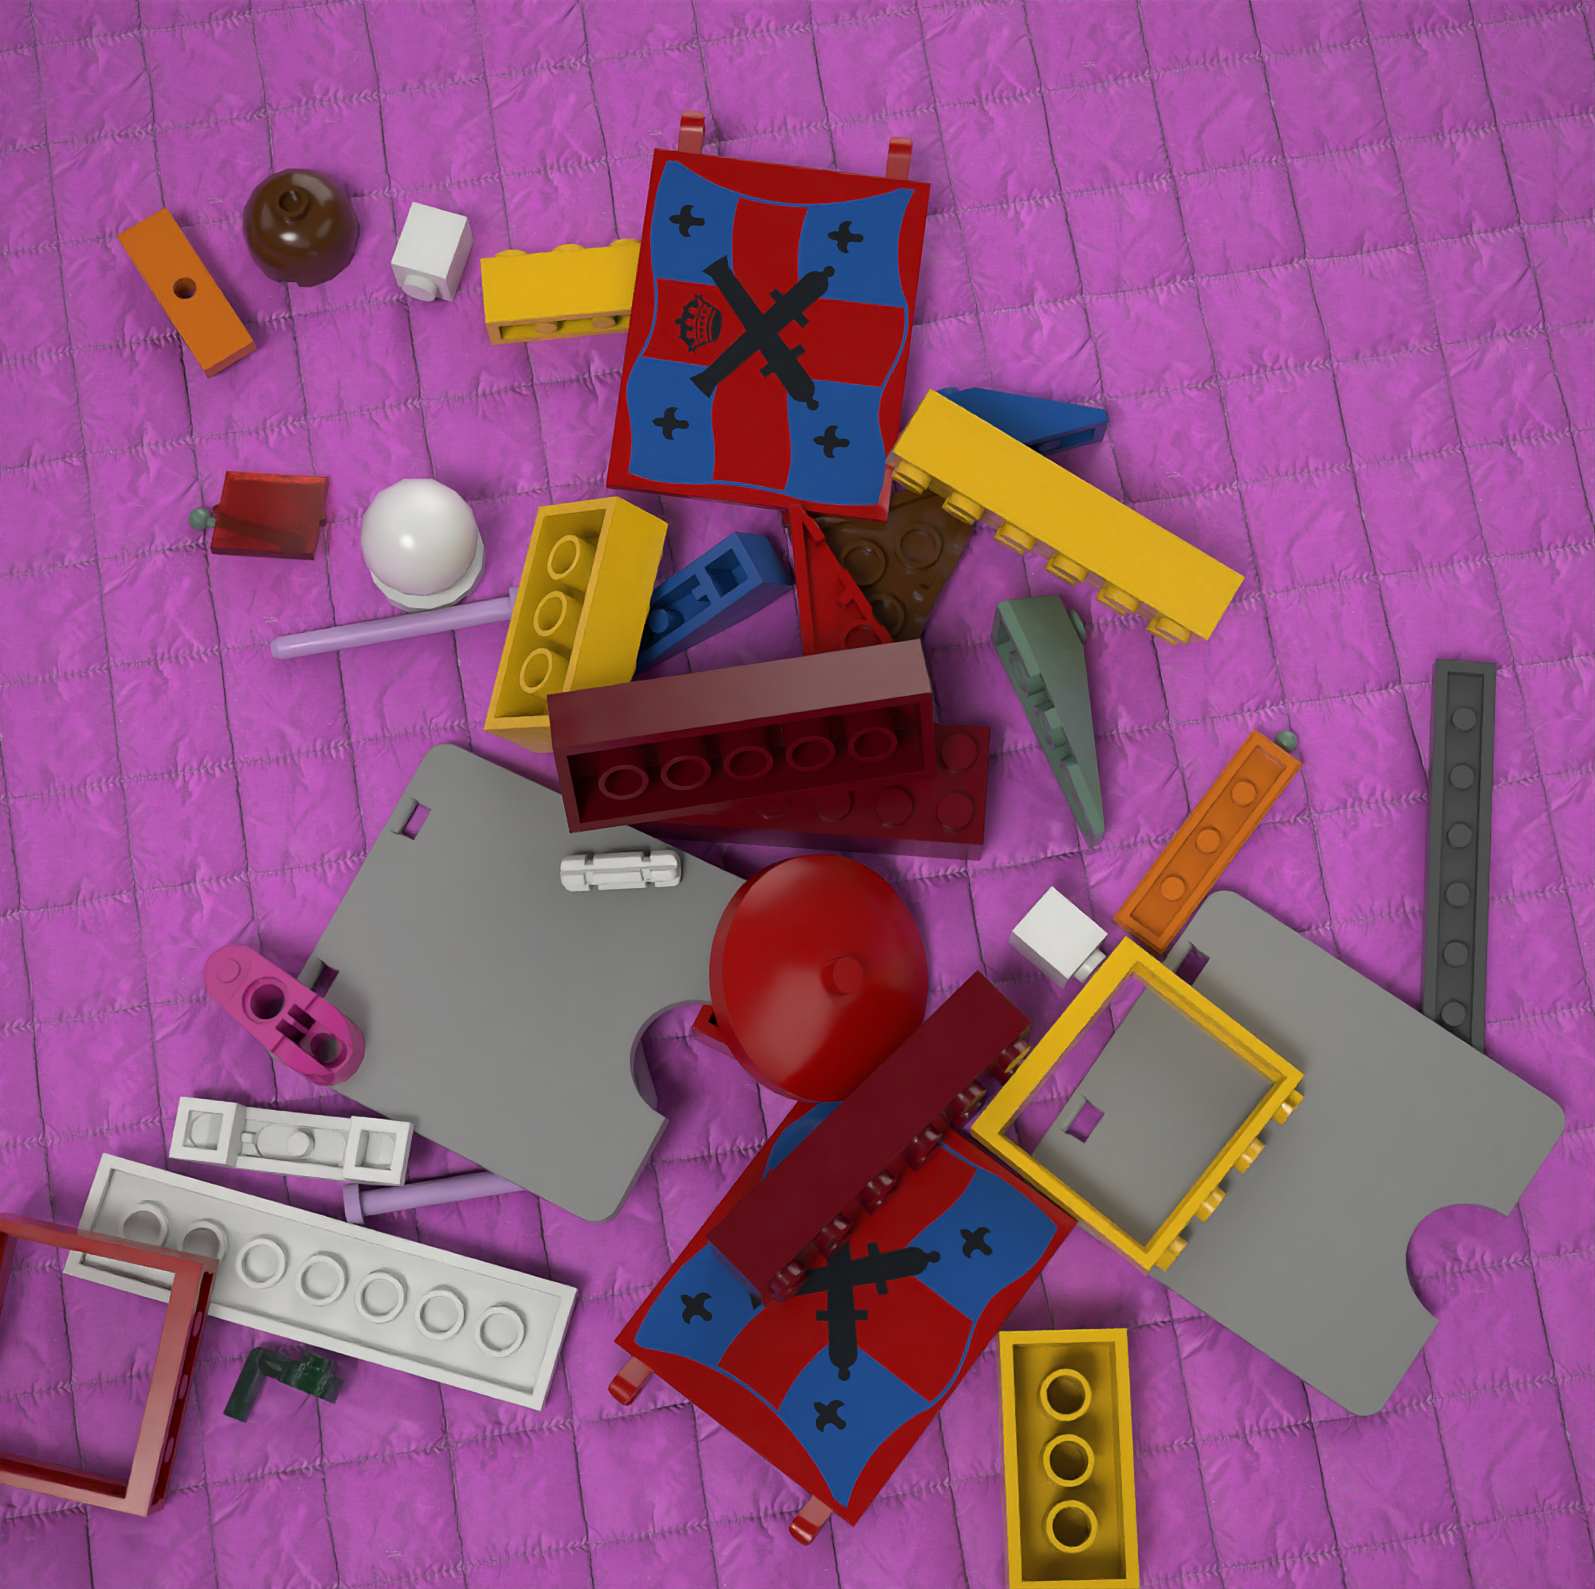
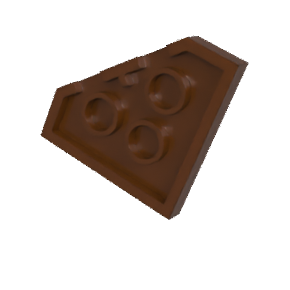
[787,488,974,642]

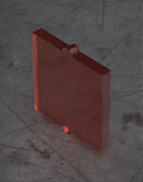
[210,471,329,561]

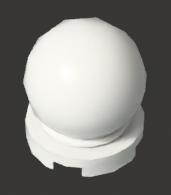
[360,479,486,614]

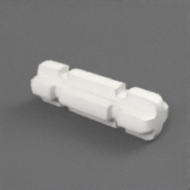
[560,850,682,892]

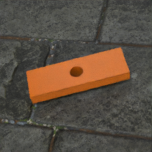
[117,207,257,378]

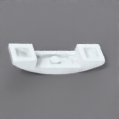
[169,1096,414,1186]

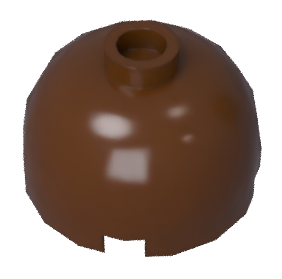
[243,168,360,287]

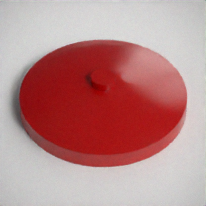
[709,854,928,1103]

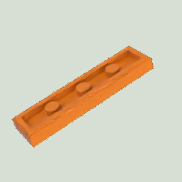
[1111,729,1303,958]

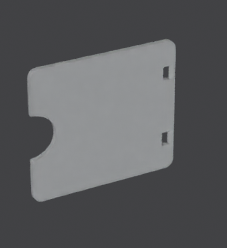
[266,744,746,1224]
[1023,890,1565,1417]

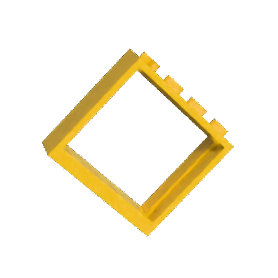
[970,936,1304,1276]

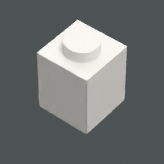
[391,202,474,302]
[1008,886,1108,990]

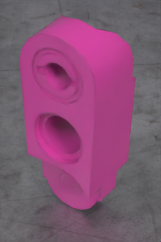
[203,944,365,1086]

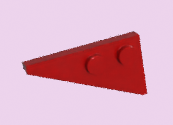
[789,504,895,656]

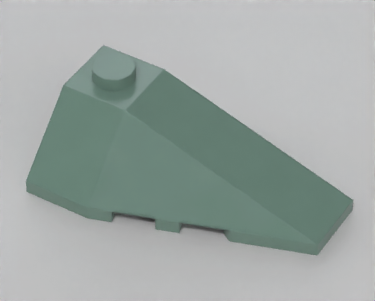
[990,595,1105,849]

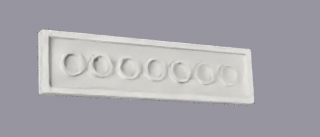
[63,1153,579,1412]

